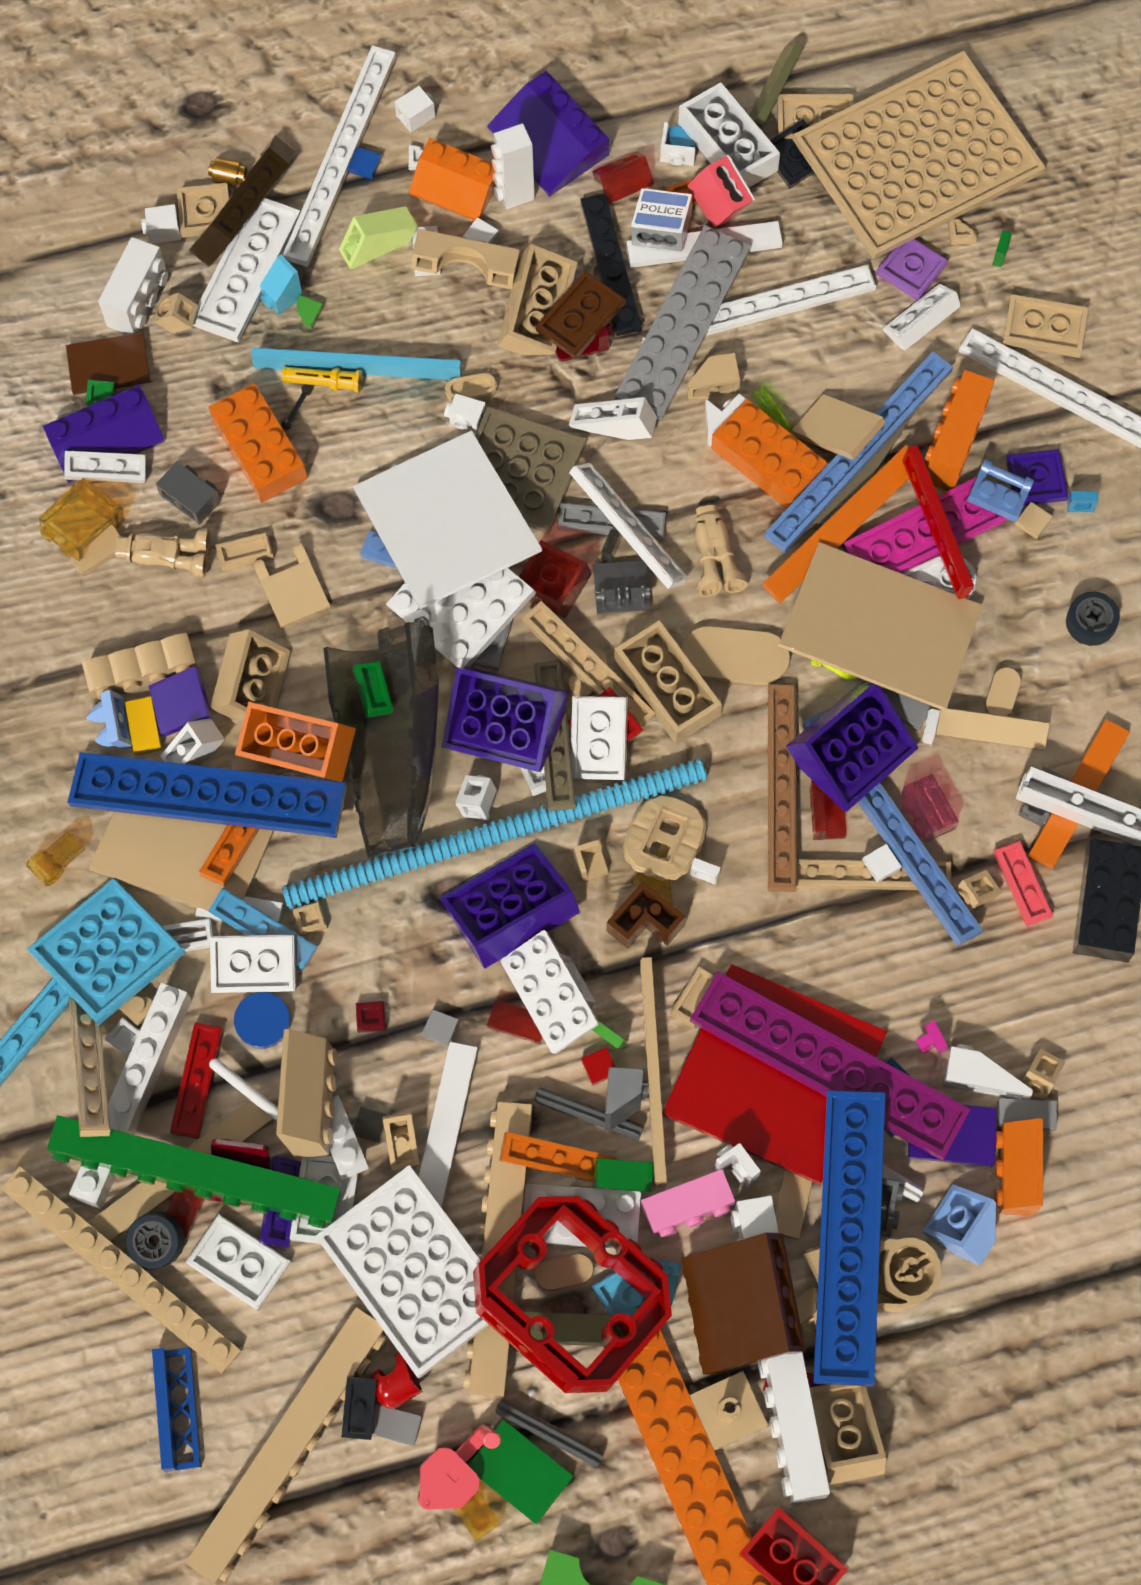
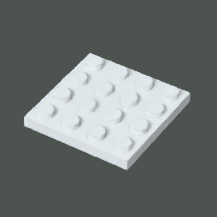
[386,568,536,667]

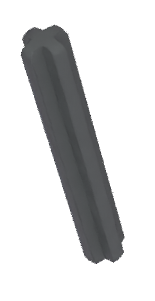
[535,1087,643,1140]
[495,1399,604,1467]

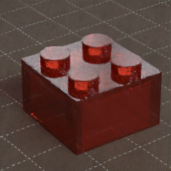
[519,540,592,619]

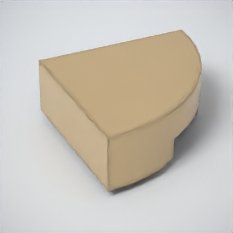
[948,218,977,245]

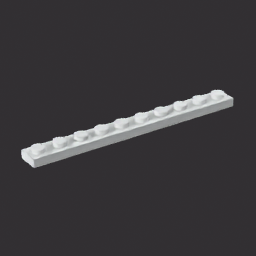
[283,45,396,267]

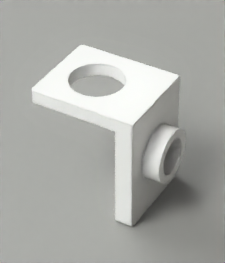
[660,122,695,166]

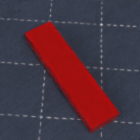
[170,1022,223,1139]

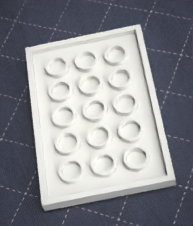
[316,1165,507,1378]

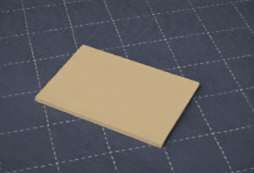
[88,812,274,911]

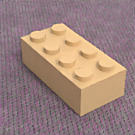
[614,620,722,744]

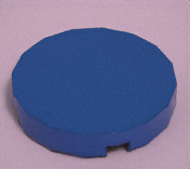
[234,992,291,1049]

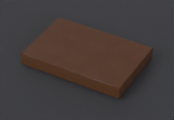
[535,270,626,359]
[66,332,151,395]

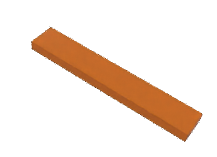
[1028,719,1130,870]

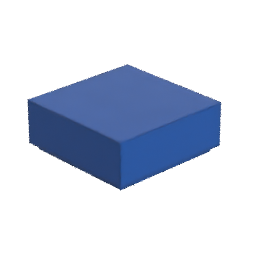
[348,147,382,180]

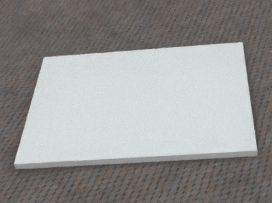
[352,430,542,609]

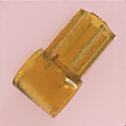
[27,831,85,886]

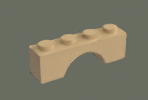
[411,229,520,289]

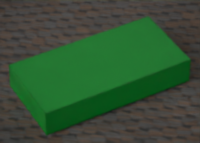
[352,661,394,718]
[594,1158,653,1192]

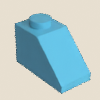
[260,254,303,315]

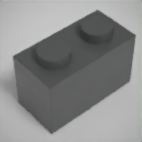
[156,461,220,525]

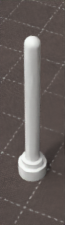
[209,1058,278,1121]

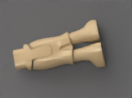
[695,505,748,597]
[115,528,210,578]

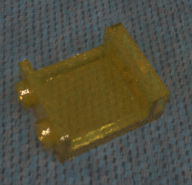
[39,478,124,561]

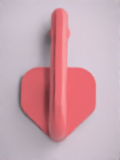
[417,1424,501,1510]

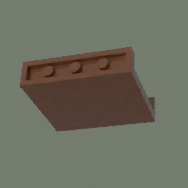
[682,1233,806,1375]

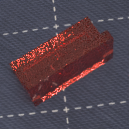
[592,152,654,203]
[809,780,847,840]

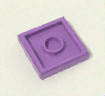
[876,239,948,301]

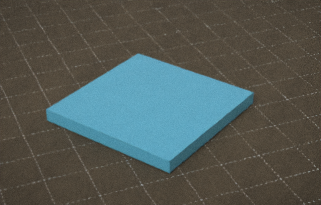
[27,878,186,1026]

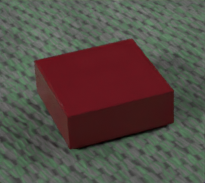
[356,1001,386,1033]

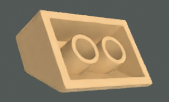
[210,629,291,721]

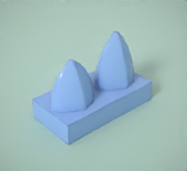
[86,690,132,749]

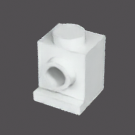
[444,393,486,435]
[455,775,497,821]

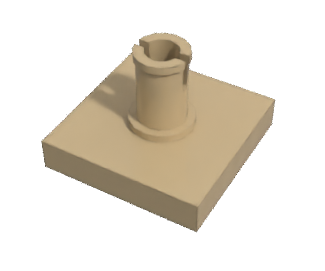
[690,1371,768,1451]

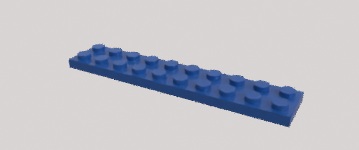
[67,752,347,838]
[814,1091,886,1387]

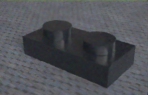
[341,1376,377,1440]

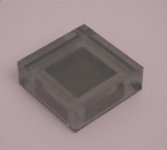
[602,529,621,563]
[353,1106,388,1143]

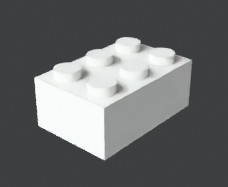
[98,237,168,335]

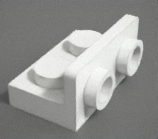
[714,1143,761,1189]

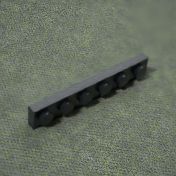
[580,194,642,336]

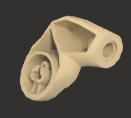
[803,1237,942,1313]

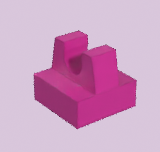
[916,1020,949,1055]

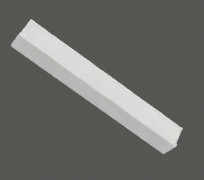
[1015,767,1141,846]

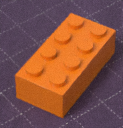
[925,370,995,491]
[208,383,307,503]
[711,399,828,509]
[235,702,356,782]

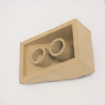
[809,1384,886,1485]

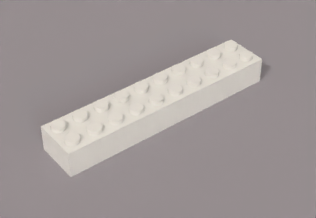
[730,1196,830,1505]

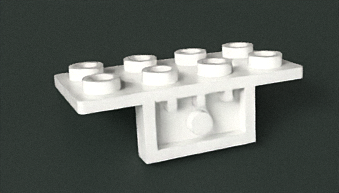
[501,930,599,1054]

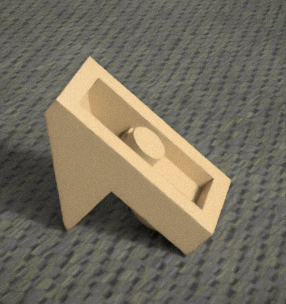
[382,1112,420,1171]

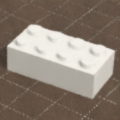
[678,82,780,188]

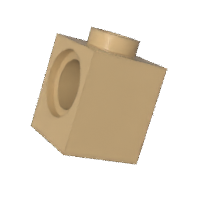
[153,293,198,334]

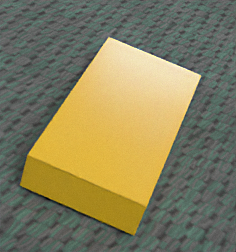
[125,697,162,755]

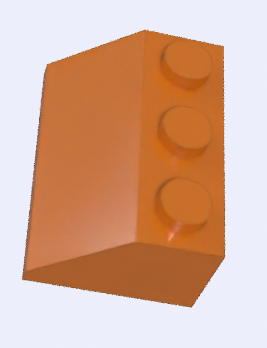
[409,138,496,221]
[995,1118,1043,1216]

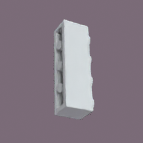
[491,123,534,210]

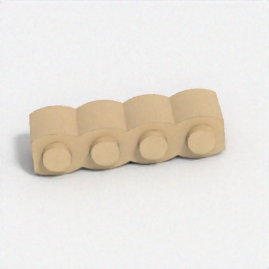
[82,633,197,700]

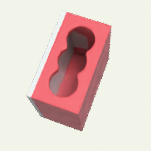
[687,155,755,229]

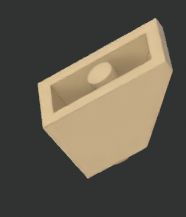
[687,352,740,400]

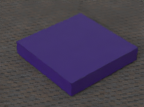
[1006,449,1068,506]
[149,666,212,737]

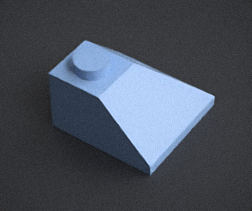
[922,1184,996,1266]

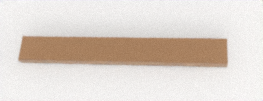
[768,684,796,892]

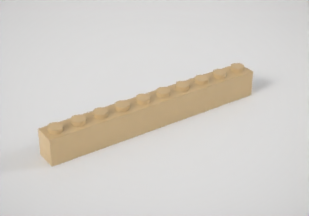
[464,1102,533,1399]
[185,1307,388,1585]

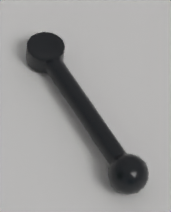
[281,384,312,430]

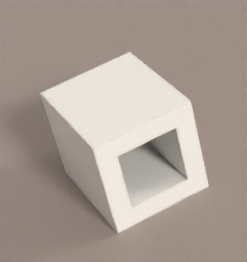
[394,86,436,133]
[141,204,181,244]

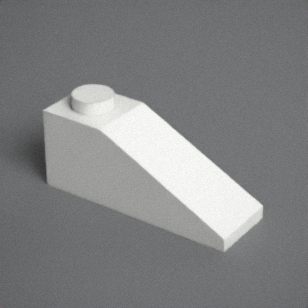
[569,397,657,440]
[943,1044,1033,1100]

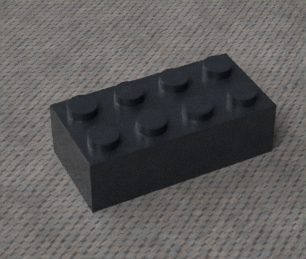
[1072,838,1141,963]

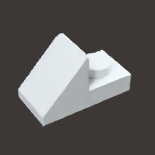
[705,394,746,446]

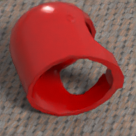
[371,1352,423,1409]

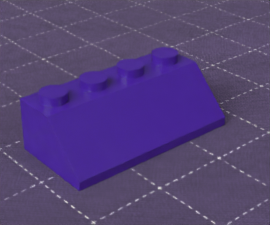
[43,385,165,483]

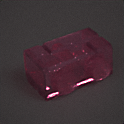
[900,774,959,842]

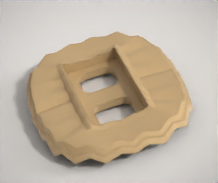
[622,795,707,881]

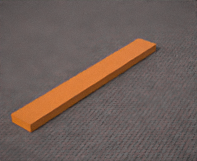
[761,445,909,604]

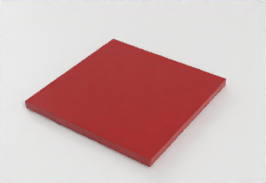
[662,964,887,1185]

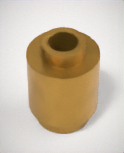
[208,157,247,187]

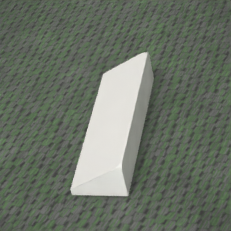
[883,284,960,351]

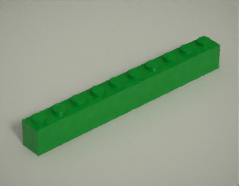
[47,1115,341,1229]

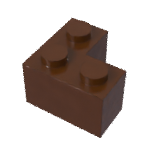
[606,881,686,949]

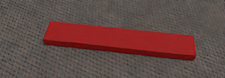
[902,445,974,600]

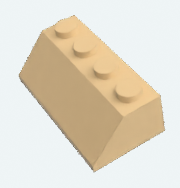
[497,244,578,355]
[276,1029,338,1159]

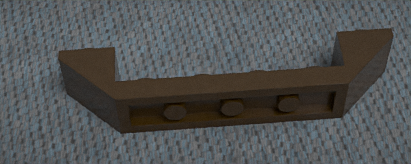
[188,135,295,267]

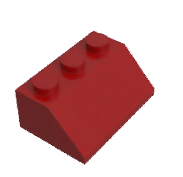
[739,1505,850,1585]

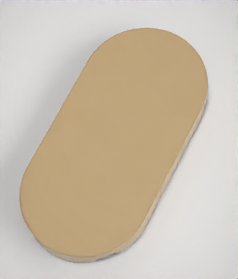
[682,626,790,686]

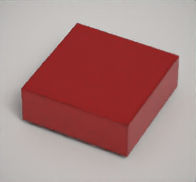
[581,1047,616,1086]

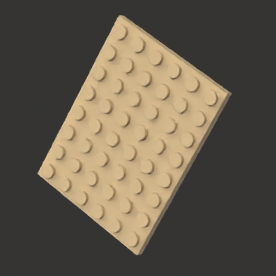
[792,51,1046,260]

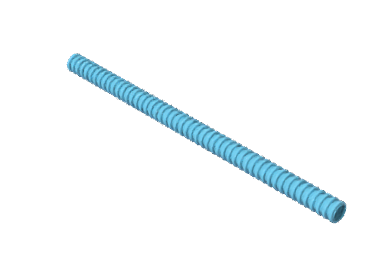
[282,758,707,909]

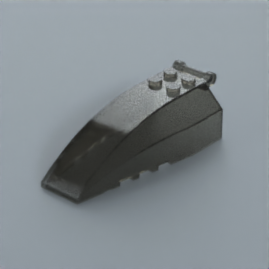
[323,616,439,858]

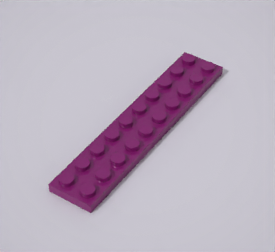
[690,972,971,1161]

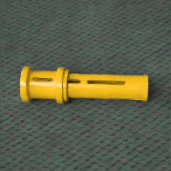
[282,366,363,393]

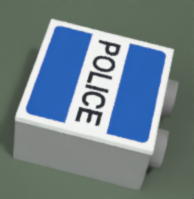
[631,188,692,251]

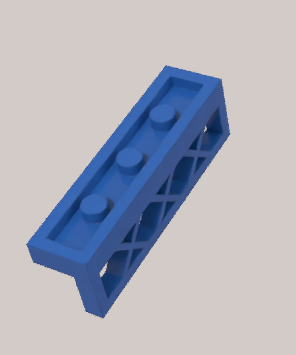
[152,1347,201,1472]

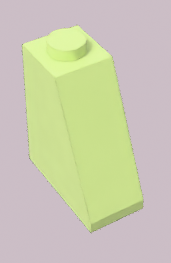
[339,206,418,269]

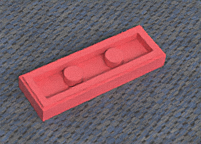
[993,840,1053,927]

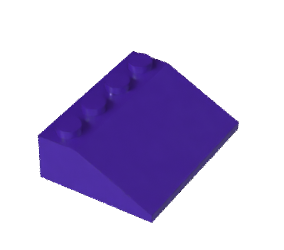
[487,70,609,197]
[441,667,568,772]
[786,682,918,812]
[440,843,581,969]

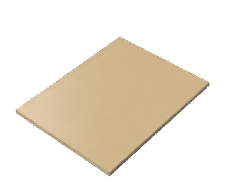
[778,542,983,711]

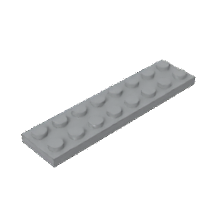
[615,225,751,421]

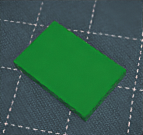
[468,1420,573,1525]

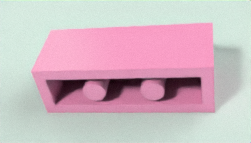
[641,1169,735,1239]

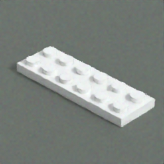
[193,198,301,342]

